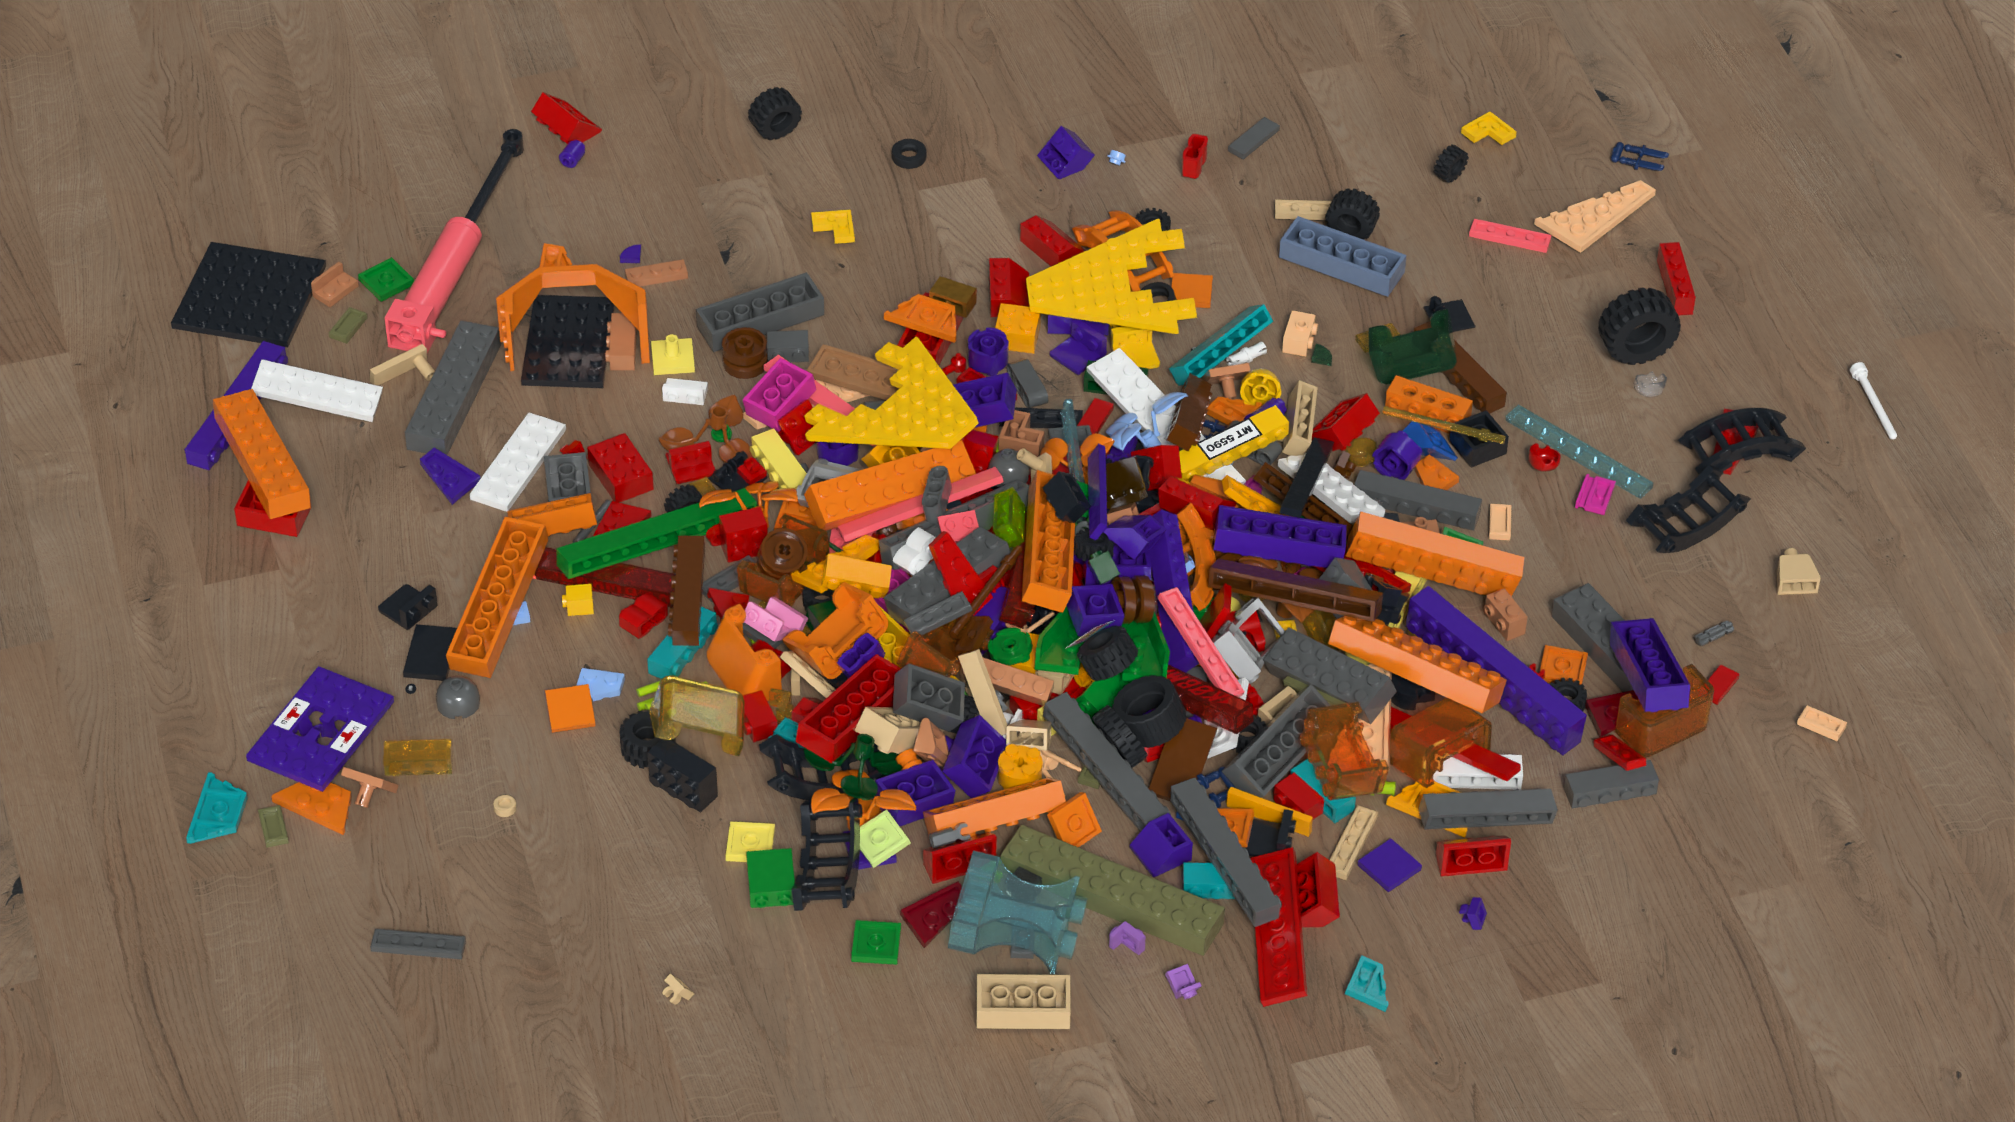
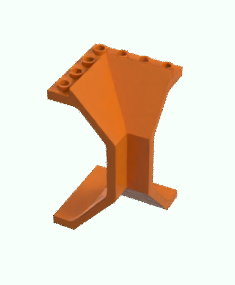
[496,264,650,371]

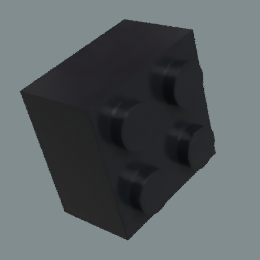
[1449,410,1509,468]

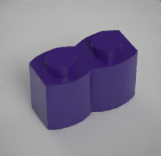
[837,633,885,679]

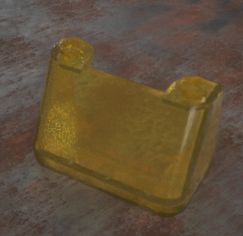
[649,676,745,756]

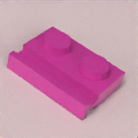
[1575,474,1616,515]

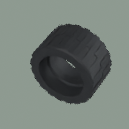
[1112,675,1187,748]

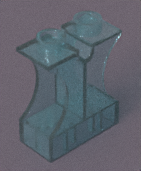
[948,851,1088,975]

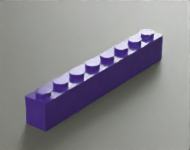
[185,341,288,470]
[1149,509,1199,674]

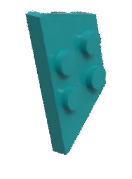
[186,772,248,844]

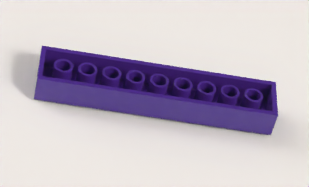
[1405,586,1587,756]

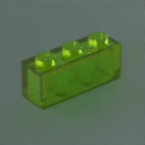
[993,487,1025,548]

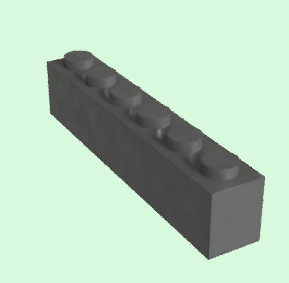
[1354,470,1482,531]
[1418,788,1558,829]

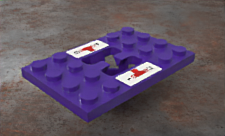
[246,666,394,792]

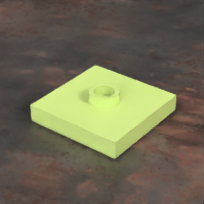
[860,809,911,868]

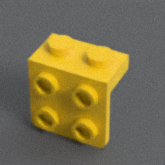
[1110,326,1160,369]

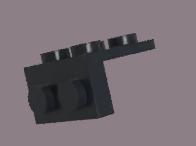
[378,584,438,630]
[1245,809,1296,857]

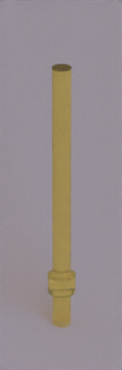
[1383,406,1506,444]

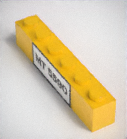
[1179,405,1289,482]

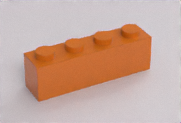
[507,493,597,537]

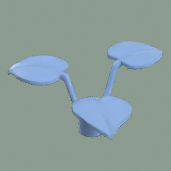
[1106,392,1188,451]

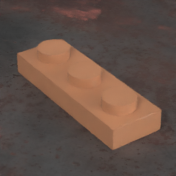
[625,259,688,287]

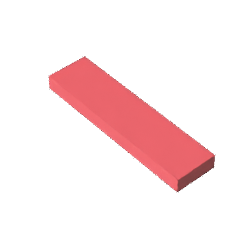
[1469,219,1552,253]

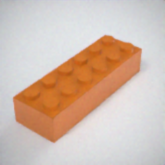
[923,777,1066,837]

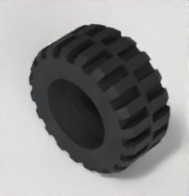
[1598,288,1681,365]

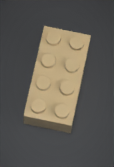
[855,707,944,754]
[977,974,1070,1029]

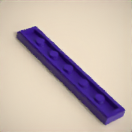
[1088,444,1107,540]

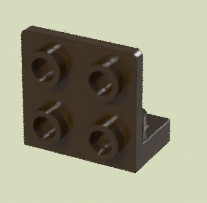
[1106,456,1148,510]

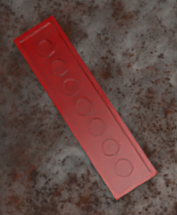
[1250,847,1308,1007]

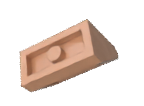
[913,718,949,767]

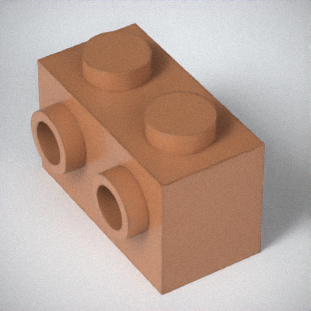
[1484,588,1528,641]

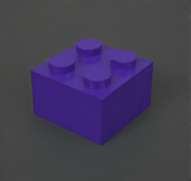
[1066,584,1124,636]

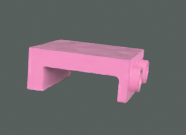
[744,597,808,642]

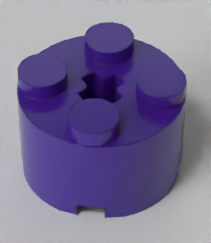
[968,327,1009,376]
[1372,430,1423,480]
[817,442,859,466]

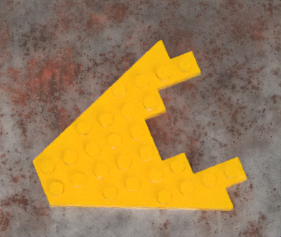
[1026,219,1197,334]
[804,337,979,449]

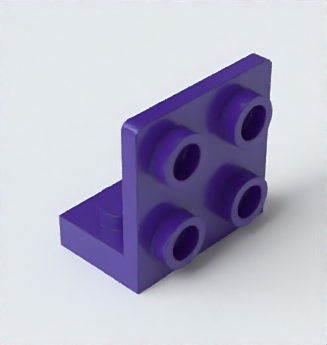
[1050,319,1107,375]

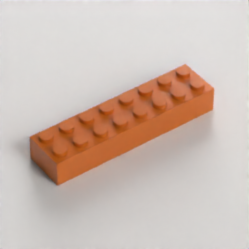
[213,389,311,519]
[804,440,976,532]
[1022,470,1075,613]
[1345,511,1524,597]
[446,517,549,678]
[1328,616,1507,713]

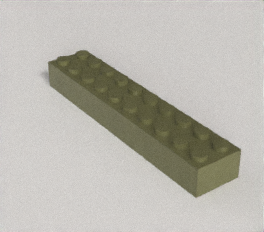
[1000,824,1225,956]

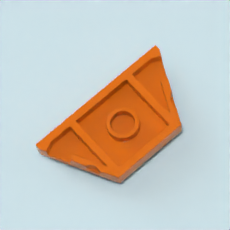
[884,294,956,343]
[271,782,352,835]

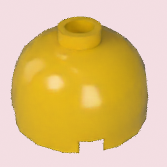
[1240,368,1281,406]

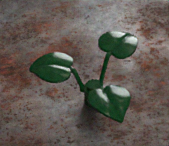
[804,734,902,800]

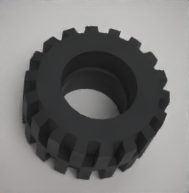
[748,87,802,140]
[1325,188,1380,240]
[1077,626,1138,681]
[619,710,676,769]

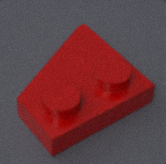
[707,588,749,622]

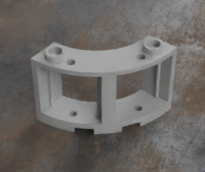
[796,458,866,507]
[1212,597,1285,684]

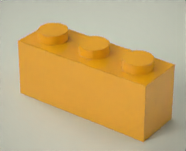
[822,554,892,598]

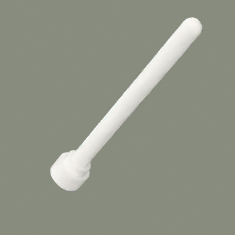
[1850,362,1897,440]

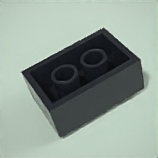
[647,736,718,813]

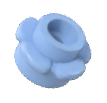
[1107,150,1126,166]

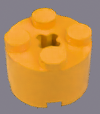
[998,744,1043,789]

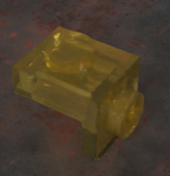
[769,688,794,724]

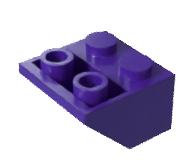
[1037,126,1095,179]
[1103,515,1167,560]
[1130,813,1193,878]

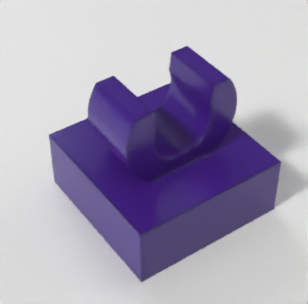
[1459,897,1487,930]

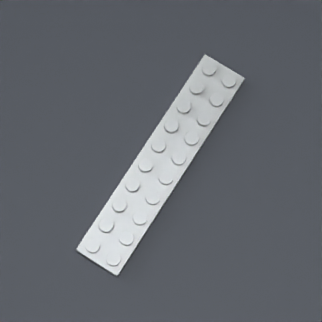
[1087,348,1246,484]

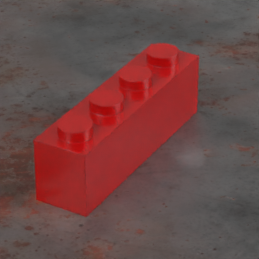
[1657,242,1696,316]

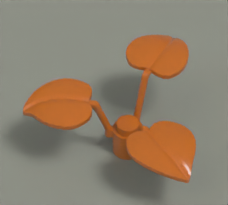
[1040,433,1115,484]
[699,481,798,527]
[811,769,916,829]

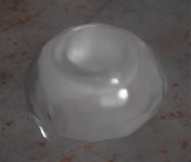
[1634,372,1667,398]

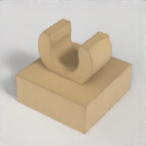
[662,973,694,1005]

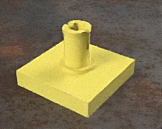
[651,334,695,375]

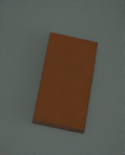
[1149,718,1217,802]

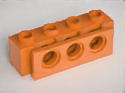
[1385,375,1473,434]

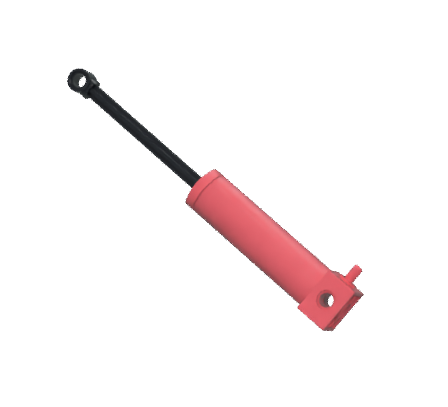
[385,129,524,353]

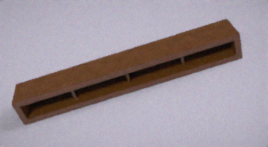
[1208,558,1383,622]

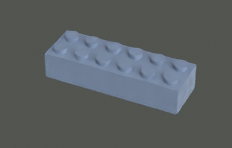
[1279,216,1406,297]

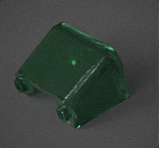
[1369,309,1457,384]

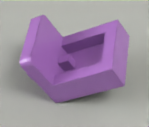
[1109,921,1146,955]
[1165,964,1202,1000]

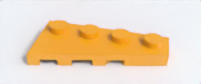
[1221,475,1293,517]
[791,535,880,593]

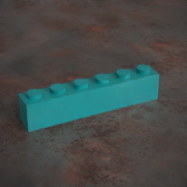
[1169,304,1273,386]

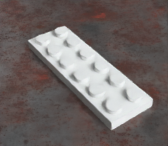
[251,360,383,422]
[470,413,566,512]
[1278,453,1385,523]

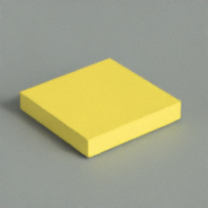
[726,821,775,862]

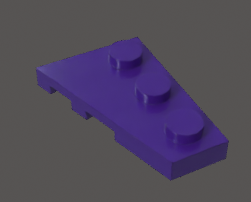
[420,448,481,505]

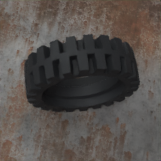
[1092,705,1148,768]

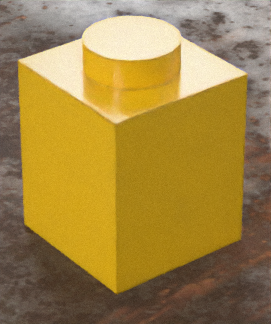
[562,584,594,616]

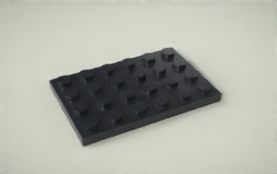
[521,295,615,388]

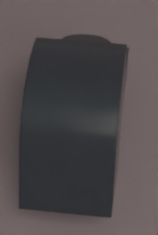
[1391,673,1436,710]

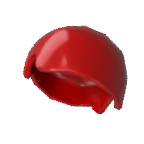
[1529,443,1561,472]

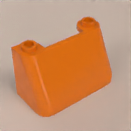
[782,582,888,679]
[707,604,782,702]

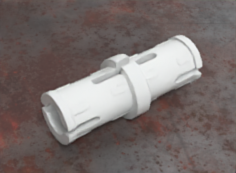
[1226,342,1267,366]

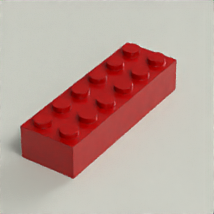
[796,654,901,763]

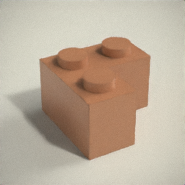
[999,410,1045,457]

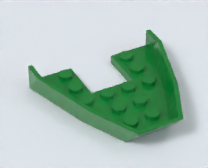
[1035,606,1170,682]

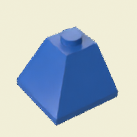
[1403,418,1458,461]

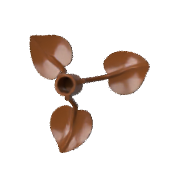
[659,394,753,463]
[1238,556,1324,623]

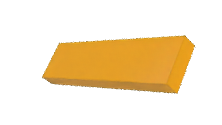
[1227,787,1313,837]

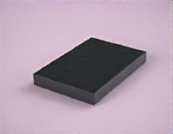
[403,624,457,681]

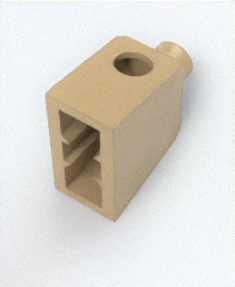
[1777,548,1821,595]
[1006,720,1051,751]

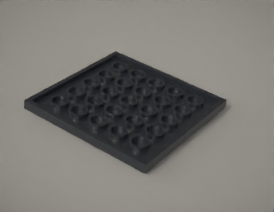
[171,242,326,347]

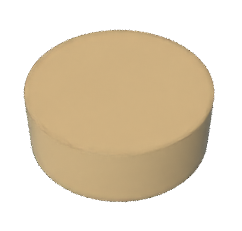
[493,795,516,817]

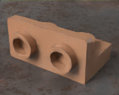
[311,262,359,307]

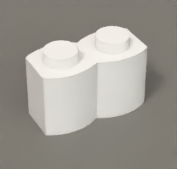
[893,527,935,576]

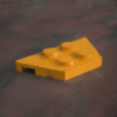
[1386,777,1467,838]

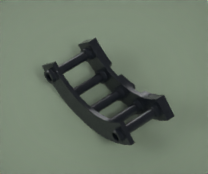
[1678,408,1806,474]
[1626,465,1751,553]
[759,734,885,800]
[792,798,863,911]

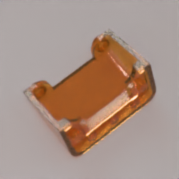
[897,616,994,677]

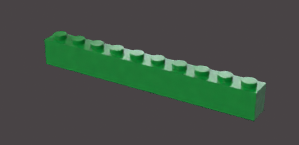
[556,488,757,579]

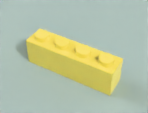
[750,428,807,489]

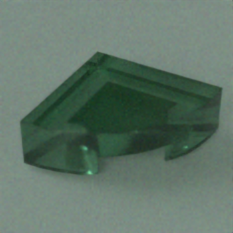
[1311,344,1332,366]

